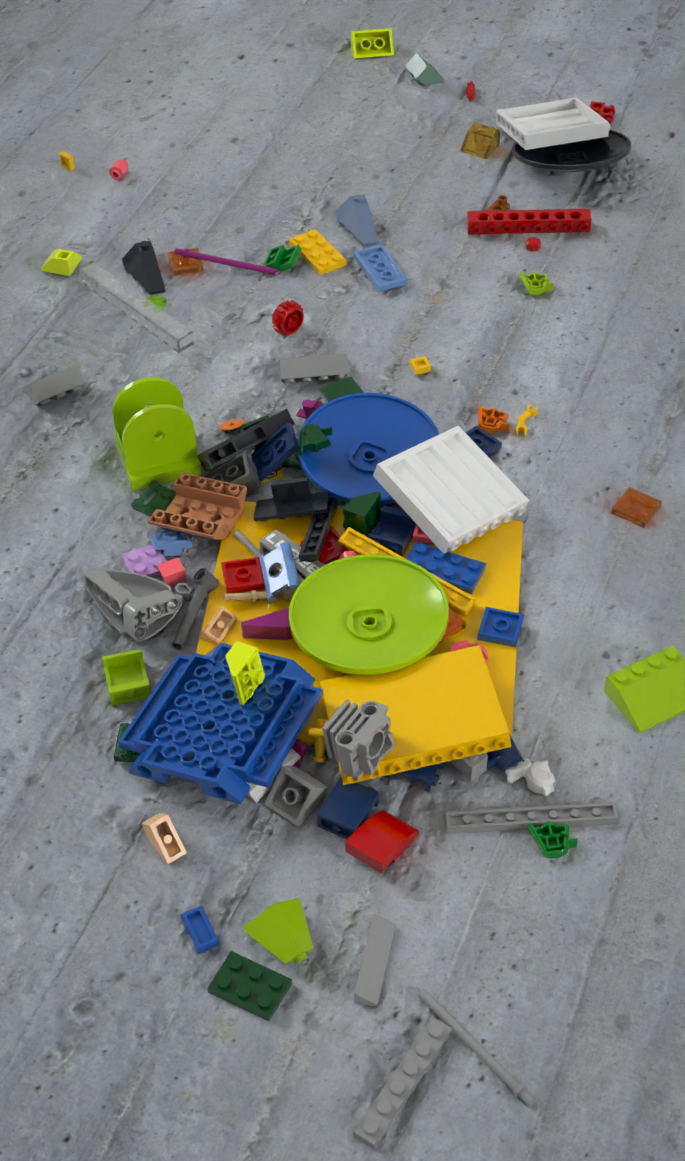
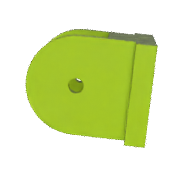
[112,377,202,491]

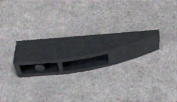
[197,409,295,471]

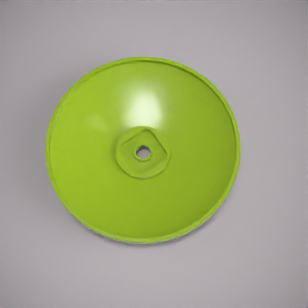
[289,554,449,675]

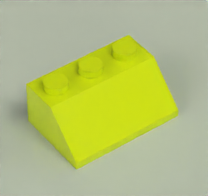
[350,28,394,59]

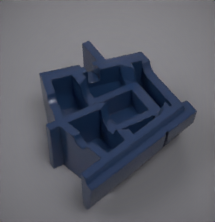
[486,735,523,771]

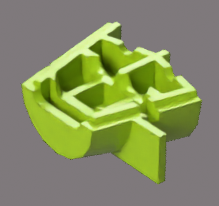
[518,272,554,296]

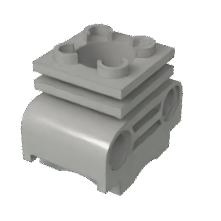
[322,700,395,780]

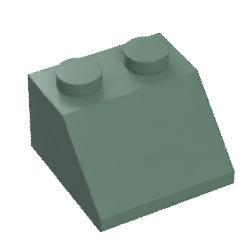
[406,53,445,86]

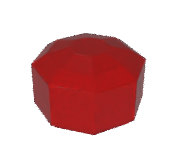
[525,237,541,251]

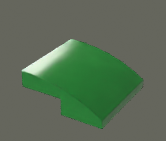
[263,245,302,271]

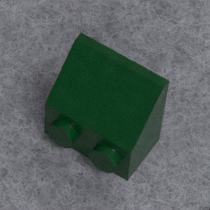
[343,492,381,537]

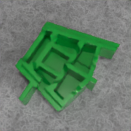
[527,821,578,858]

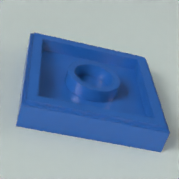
[477,607,524,647]

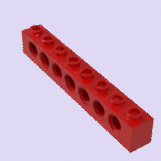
[467,209,592,235]

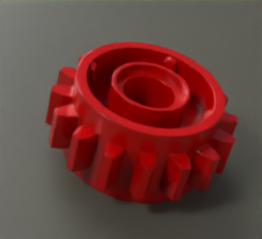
[272,300,304,336]

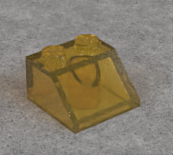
[461,123,500,159]

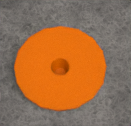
[220,419,245,431]

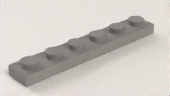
[353,1017,452,1149]

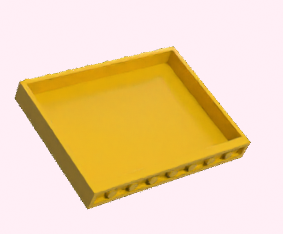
[320,645,511,785]

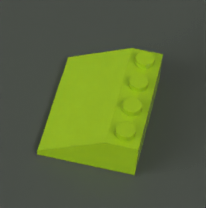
[604,645,685,733]

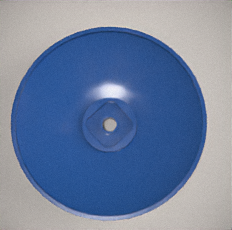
[298,393,439,505]

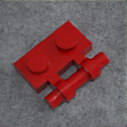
[590,101,615,124]

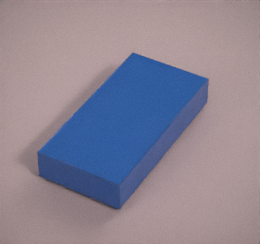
[181,905,220,954]

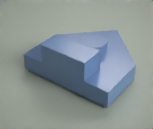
[151,528,192,556]

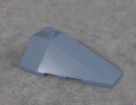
[335,194,378,247]

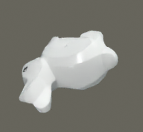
[505,759,555,796]

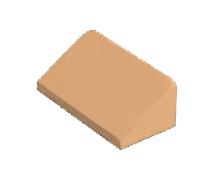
[198,606,237,645]

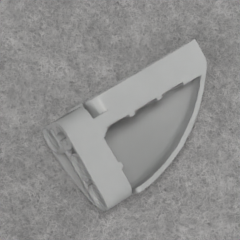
[84,569,182,642]

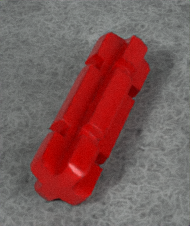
[466,81,475,101]

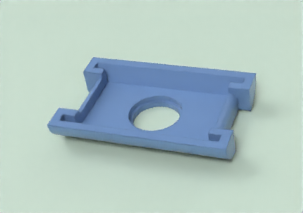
[259,543,300,604]

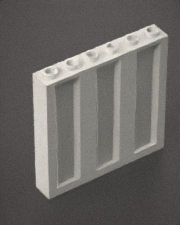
[496,97,610,150]
[373,426,529,554]

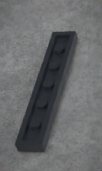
[298,497,339,562]

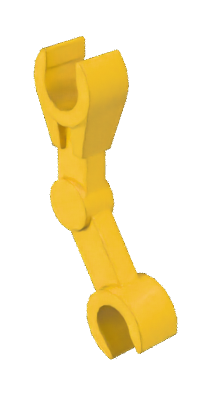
[515,404,538,437]

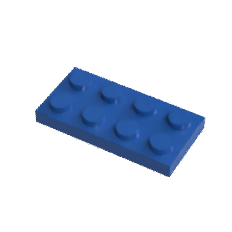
[405,541,486,594]

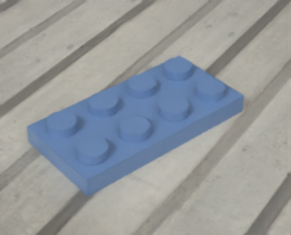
[354,245,408,292]

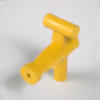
[309,718,328,762]

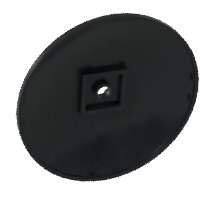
[512,130,631,172]

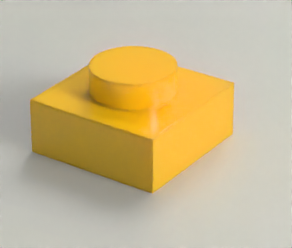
[59,151,75,171]
[409,356,431,375]

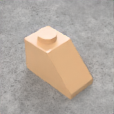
[141,813,187,864]

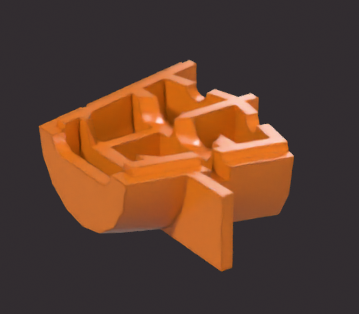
[478,404,510,434]

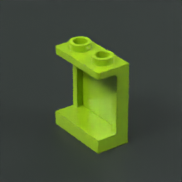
[102,649,151,706]

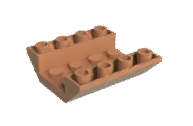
[147,472,247,540]

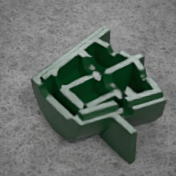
[299,424,332,456]

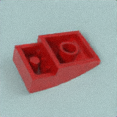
[345,810,419,874]

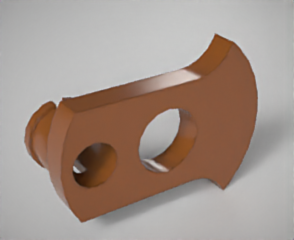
[482,195,510,211]

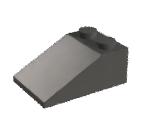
[200,451,261,495]

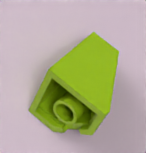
[243,898,314,964]

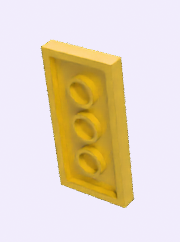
[289,229,347,275]

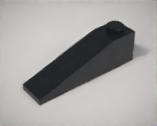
[122,240,166,295]

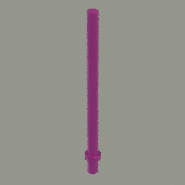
[174,248,277,275]

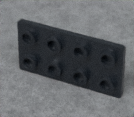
[253,477,329,522]

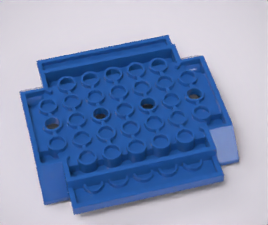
[118,643,323,805]

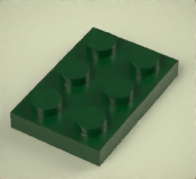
[207,951,292,1022]

